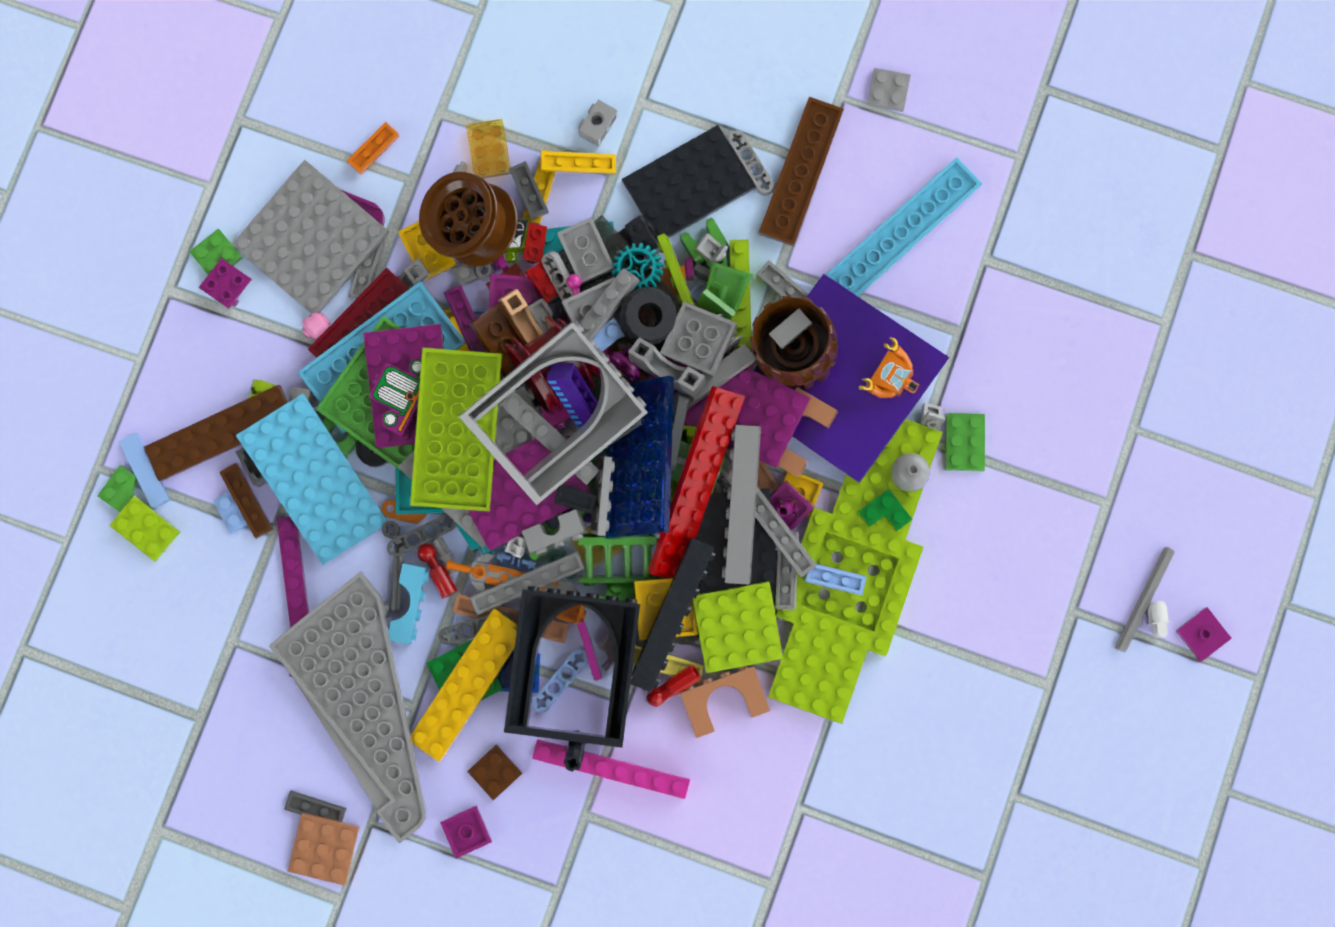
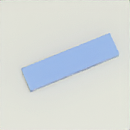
[118,433,170,509]

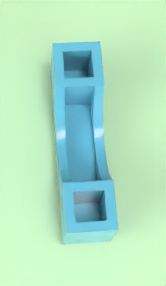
[389,562,430,645]

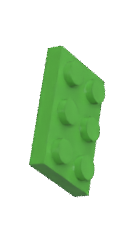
[945,413,985,472]

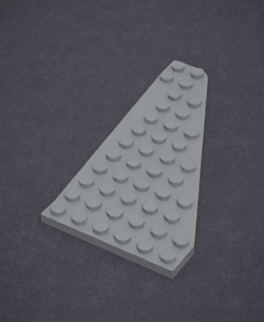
[269,572,427,844]

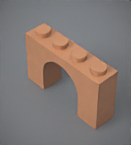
[778,387,838,478]
[680,665,770,738]

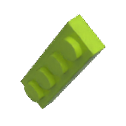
[657,234,695,306]

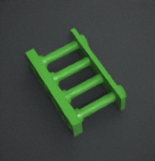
[578,533,657,586]

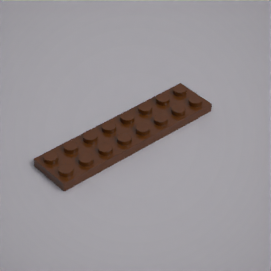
[758,97,844,247]
[144,385,288,482]

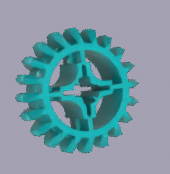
[612,243,663,292]

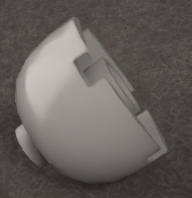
[891,453,930,492]

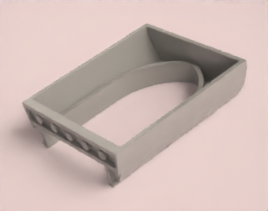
[459,321,648,505]

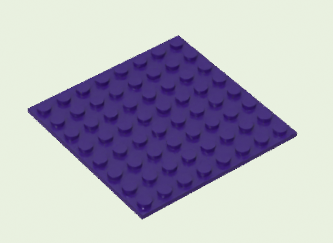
[753,274,950,483]

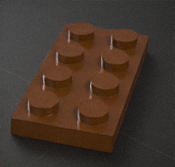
[469,302,527,377]

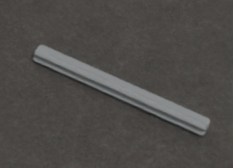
[1115,547,1175,652]

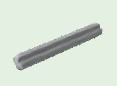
[390,535,405,611]

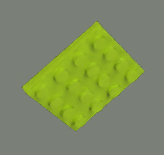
[692,581,783,673]

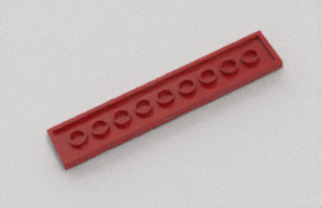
[648,386,745,578]

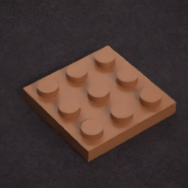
[287,813,360,886]

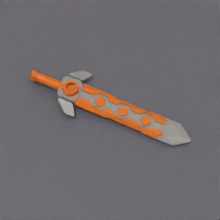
[446,553,579,594]

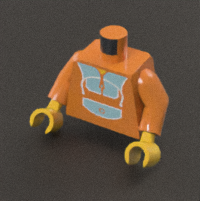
[859,337,919,398]

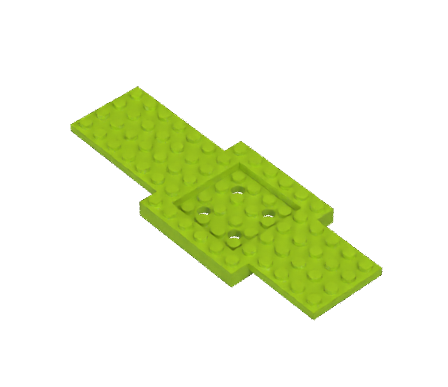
[768,419,943,724]

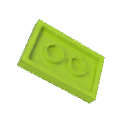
[109,496,181,562]

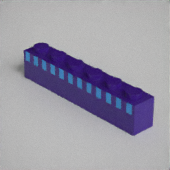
[547,363,612,447]

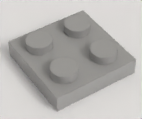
[867,68,911,112]

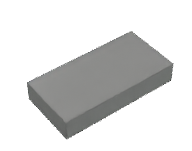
[769,309,812,349]

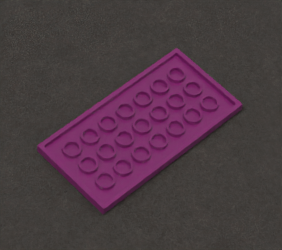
[640,357,811,469]

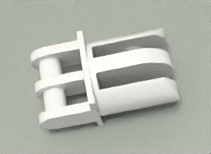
[503,535,526,558]
[1147,601,1172,638]

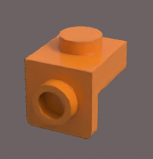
[555,604,587,625]

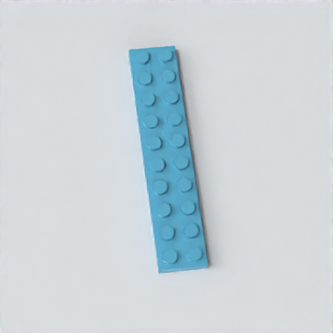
[826,157,982,297]

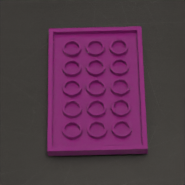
[363,324,444,448]
[468,427,592,551]

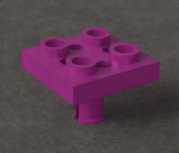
[770,480,814,531]

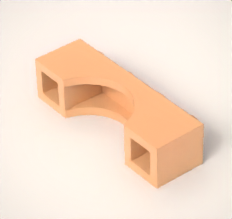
[498,289,543,343]

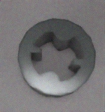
[382,521,400,539]

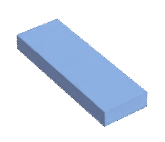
[804,564,867,596]

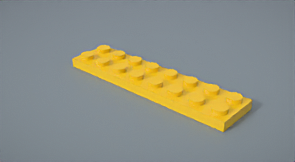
[411,609,518,762]

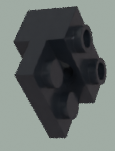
[612,215,660,267]

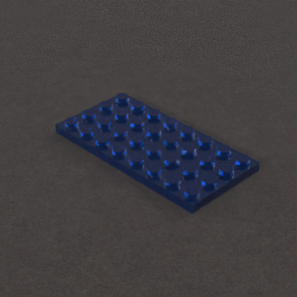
[606,375,674,539]

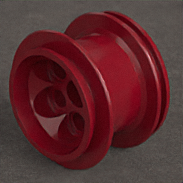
[504,316,598,416]

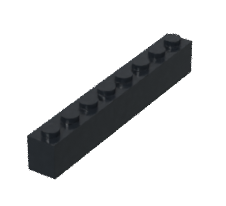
[630,537,716,693]

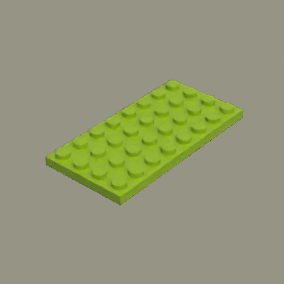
[410,348,502,511]

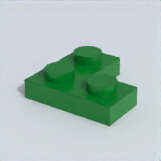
[858,489,913,531]

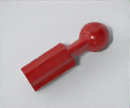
[417,544,458,599]
[646,664,701,707]

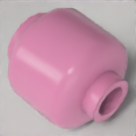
[301,312,331,340]

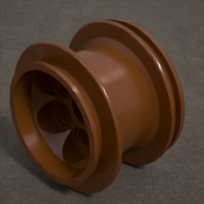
[419,172,518,267]

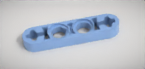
[533,649,588,712]

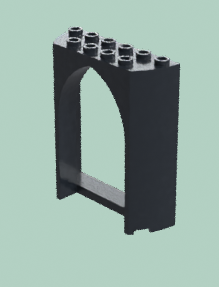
[504,586,640,748]

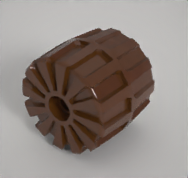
[750,295,838,390]

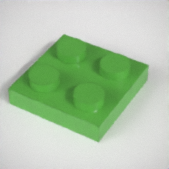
[189,228,243,275]

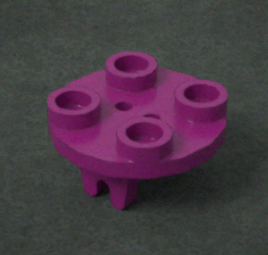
[610,347,641,383]

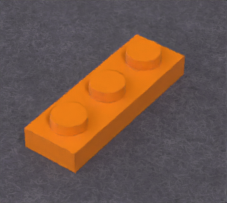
[347,122,400,175]

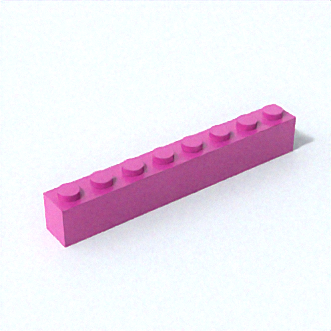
[532,739,690,799]

